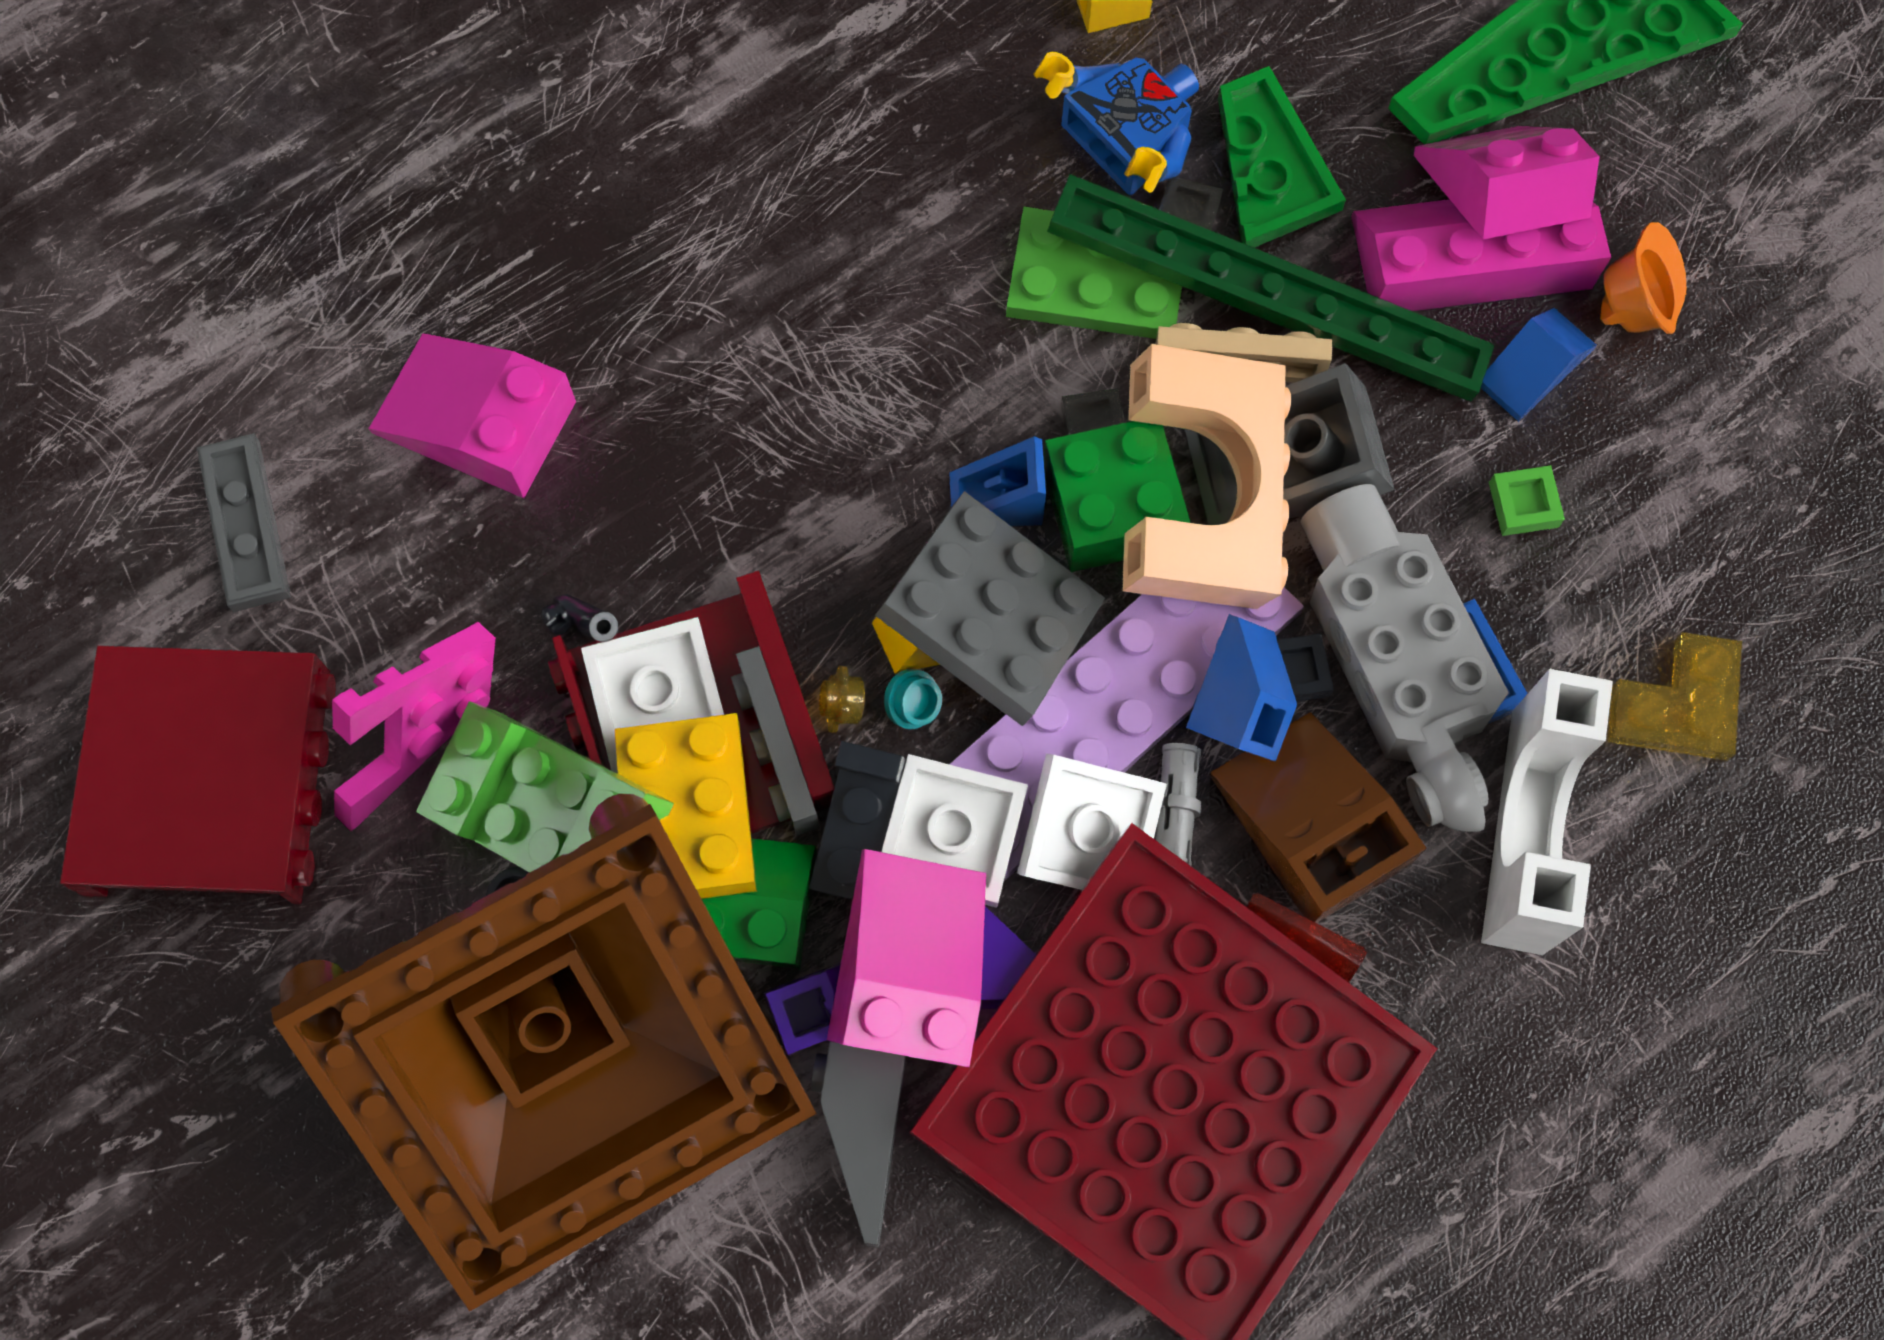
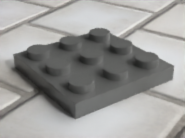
[875,491,1105,726]

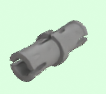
[1156,743,1201,866]

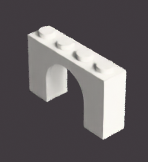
[1481,669,1613,955]

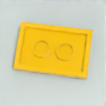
[615,713,757,899]

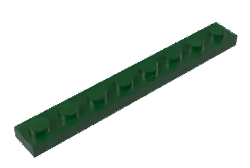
[1047,174,1495,402]

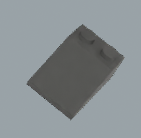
[1185,363,1395,525]

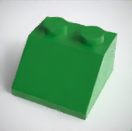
[702,838,816,969]

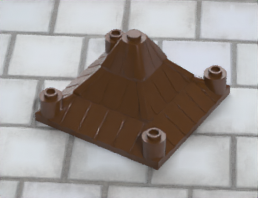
[271,793,817,1311]

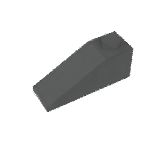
[811,1041,907,1248]

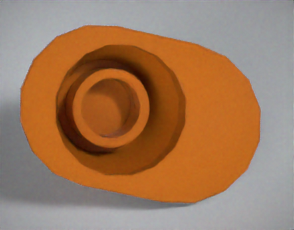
[1600,222,1687,334]

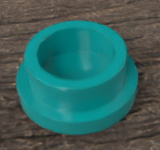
[884,669,942,729]

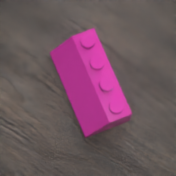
[1351,200,1611,311]

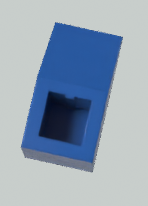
[1186,614,1297,761]

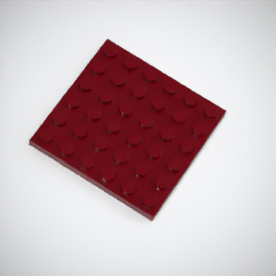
[908,823,1438,1340]

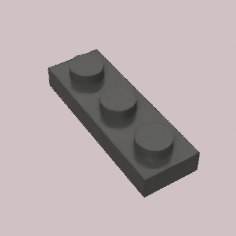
[731,646,820,836]

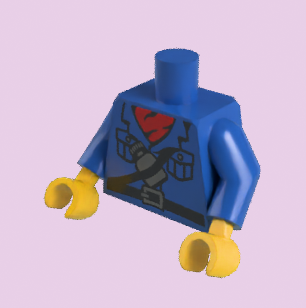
[1033,52,1199,196]

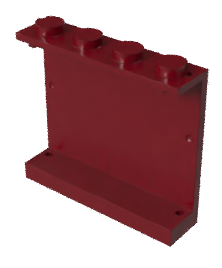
[548,570,835,834]
[60,646,336,904]

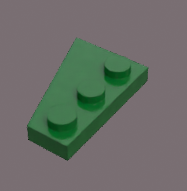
[1218,66,1346,248]

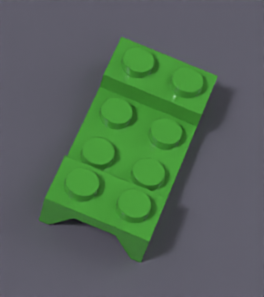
[416,701,674,872]

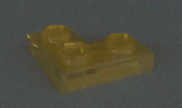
[1608,632,1742,761]

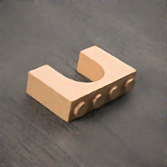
[1122,344,1291,609]

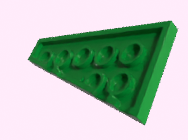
[1388,0,1743,145]

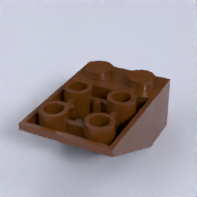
[1209,712,1427,927]

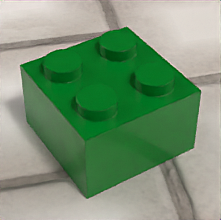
[1043,421,1190,572]

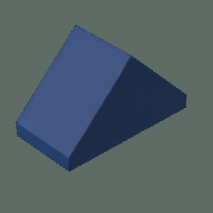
[1481,308,1597,422]
[949,436,1046,526]

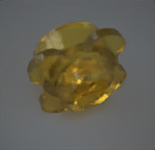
[819,666,865,733]

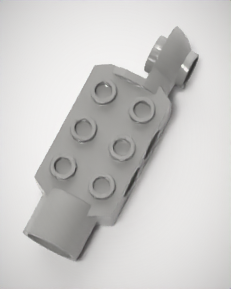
[1300,484,1509,832]

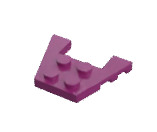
[332,622,496,831]

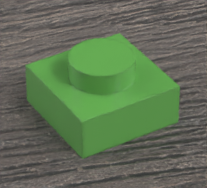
[1489,465,1565,536]

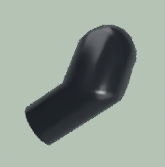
[541,594,618,642]

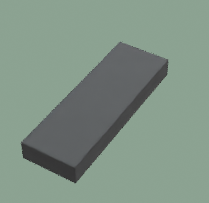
[197,433,291,612]

